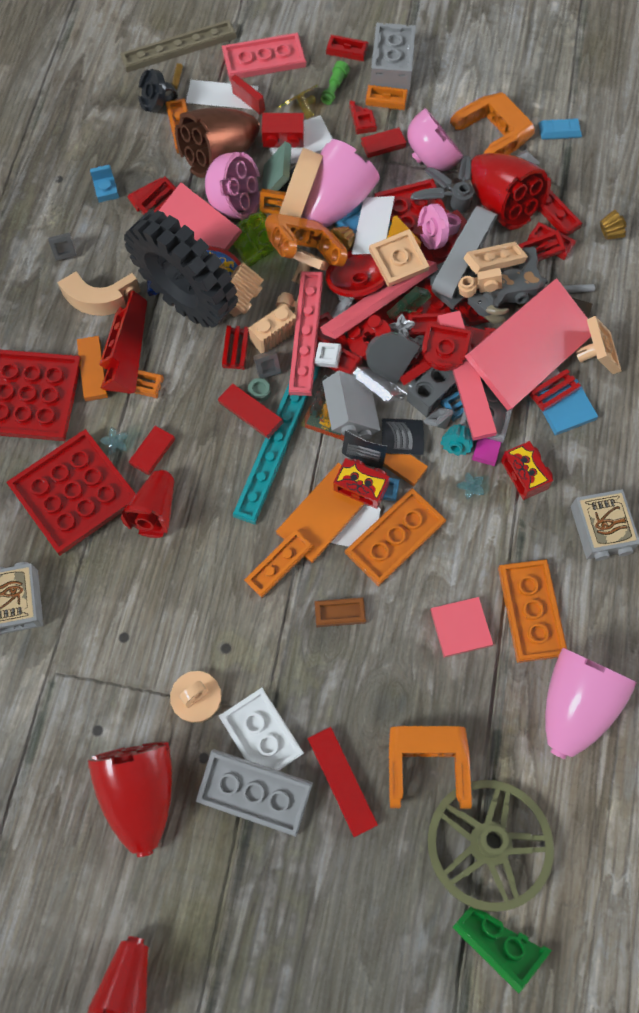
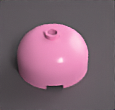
[407,108,463,172]
[205,152,260,220]

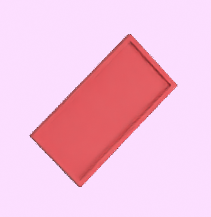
[465,278,591,411]

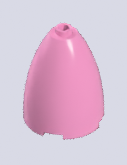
[302,139,380,227]
[545,648,637,759]

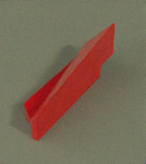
[99,290,147,394]

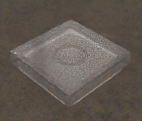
[353,367,407,403]

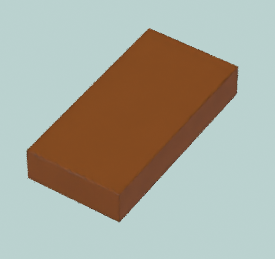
[314,597,366,627]

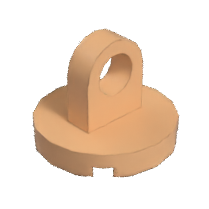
[170,671,222,723]

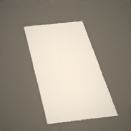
[186,80,259,109]
[352,196,395,254]

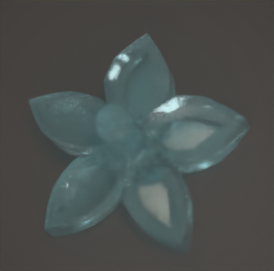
[100,427,128,454]
[456,472,484,499]

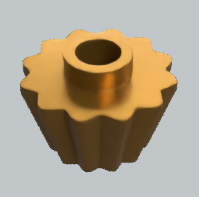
[600,209,627,240]
[331,226,355,252]

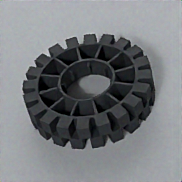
[124,210,238,328]

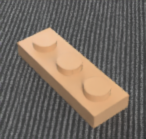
[464,242,528,274]

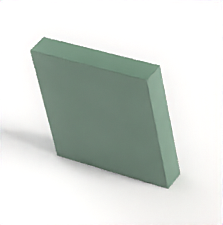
[262,141,292,198]

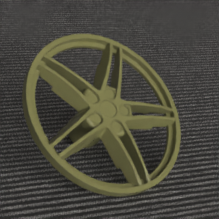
[428,780,554,912]

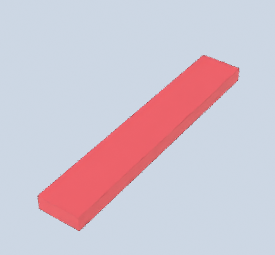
[320,260,438,339]
[288,271,324,396]
[437,311,497,441]

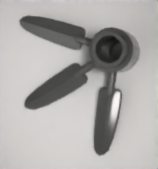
[410,155,474,213]

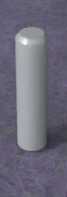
[563,284,595,293]

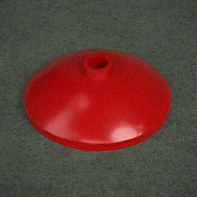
[325,250,386,298]

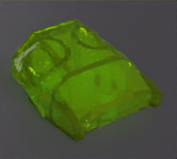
[233,211,276,267]

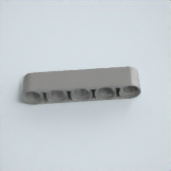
[432,206,497,299]

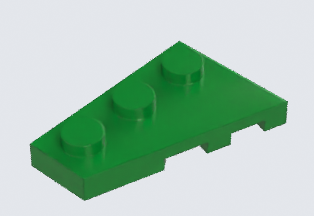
[452,907,552,994]

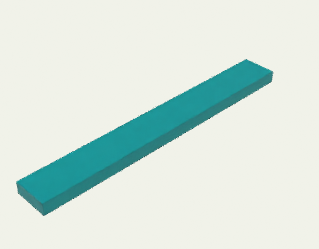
[233,365,321,525]

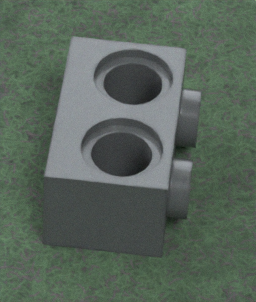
[406,367,457,418]

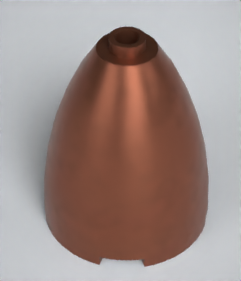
[175,107,260,178]

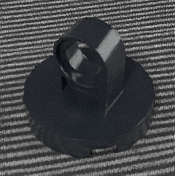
[138,69,178,113]

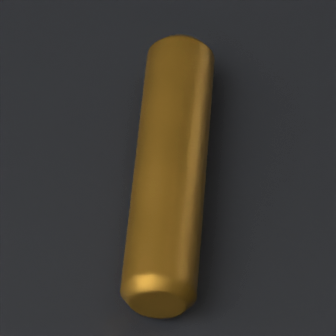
[172,63,183,90]

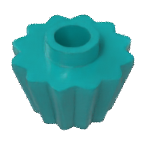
[440,424,473,456]

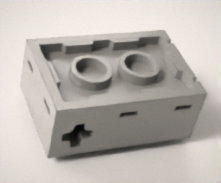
[370,23,416,90]

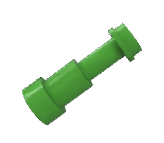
[321,61,350,105]

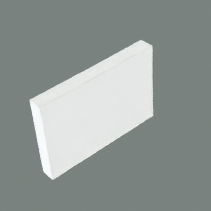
[269,115,332,165]
[219,688,304,771]

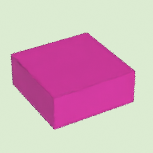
[472,438,501,466]

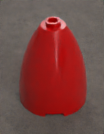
[470,153,551,230]
[88,741,172,857]

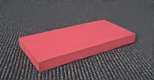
[222,33,306,81]
[159,182,243,251]

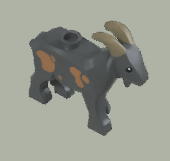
[468,247,548,324]

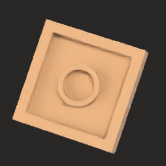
[369,229,430,287]
[291,248,330,284]
[576,316,622,374]

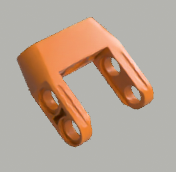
[450,92,535,154]
[265,213,348,267]
[389,726,472,809]

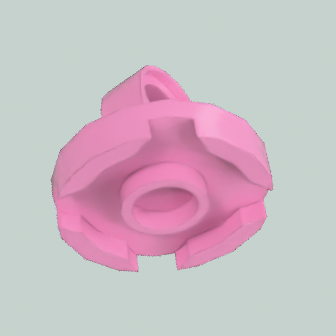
[418,204,461,249]

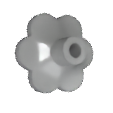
[330,297,353,318]

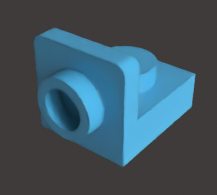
[90,165,119,203]

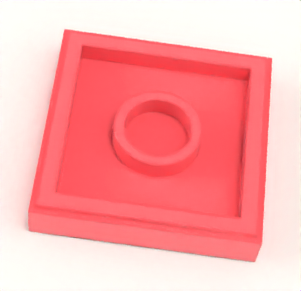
[430,597,493,658]

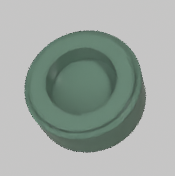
[248,378,271,402]

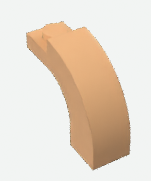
[279,148,323,218]
[57,272,141,316]

